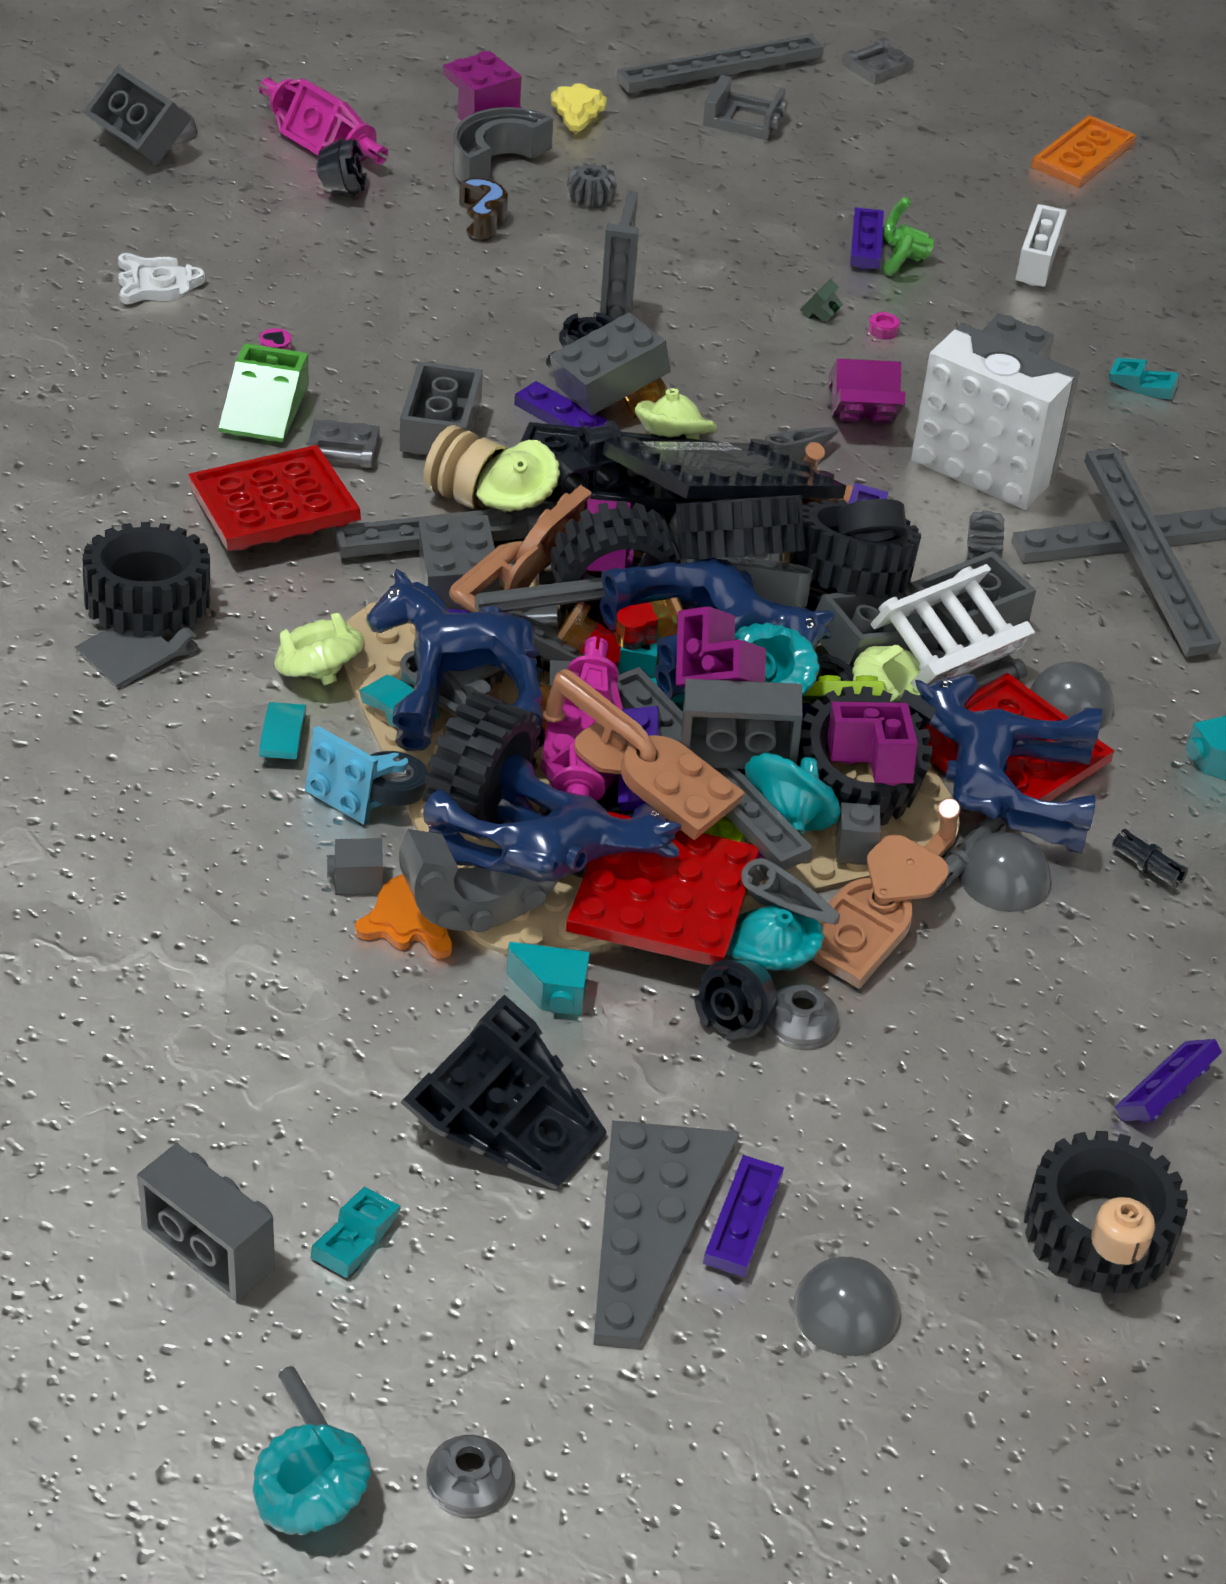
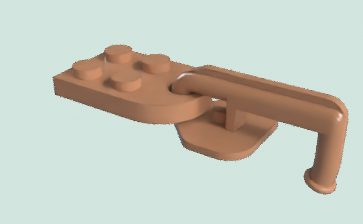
[449,485,592,613]
[543,669,745,840]
[812,798,960,989]

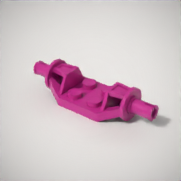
[259,78,388,165]
[540,637,623,801]

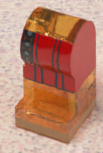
[615,597,683,650]
[556,602,624,664]

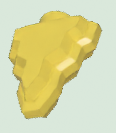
[551,83,607,135]

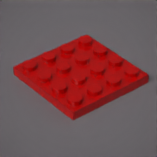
[188,445,361,551]
[921,672,1114,801]
[566,812,759,966]

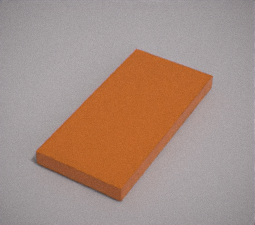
[1031,115,1136,188]

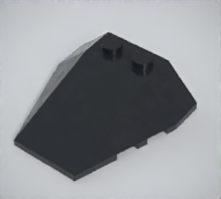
[401,994,607,1190]

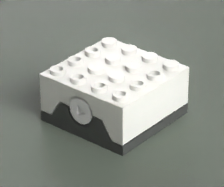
[911,323,1080,511]

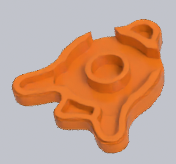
[355,874,452,959]

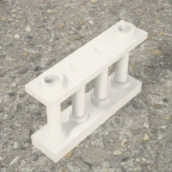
[871,564,1035,694]

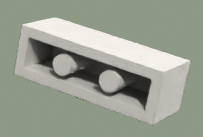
[1016,204,1067,287]

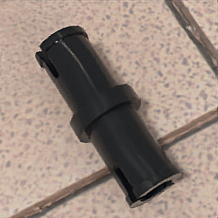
[1112,829,1188,889]

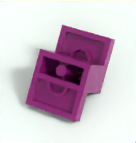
[443,51,522,121]
[828,358,906,424]

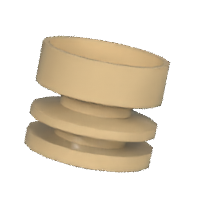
[423,425,508,511]

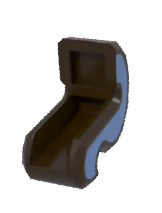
[459,178,508,240]

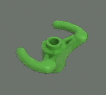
[882,197,934,276]

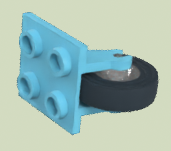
[305,726,428,825]

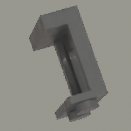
[703,74,788,140]

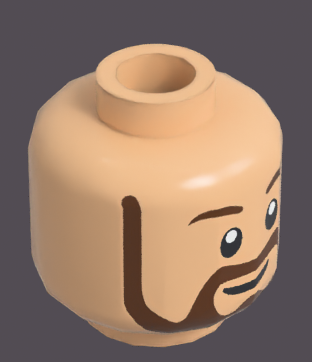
[1091,1197,1155,1265]

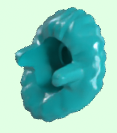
[735,622,820,696]
[745,753,841,834]
[727,904,825,971]
[253,1424,371,1535]

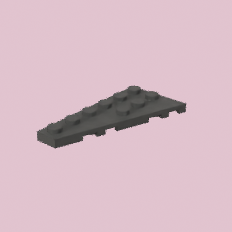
[593,1120,739,1349]

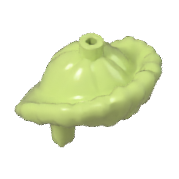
[635,388,717,440]
[476,440,560,513]
[274,613,364,686]
[852,645,920,702]

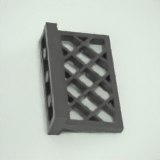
[600,191,639,320]

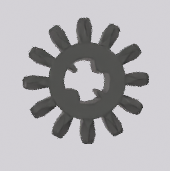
[567,163,617,208]
[967,510,1005,560]

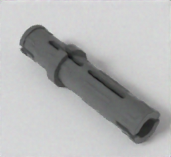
[936,816,1007,892]

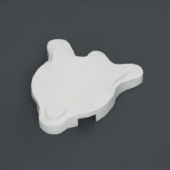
[118,253,205,304]

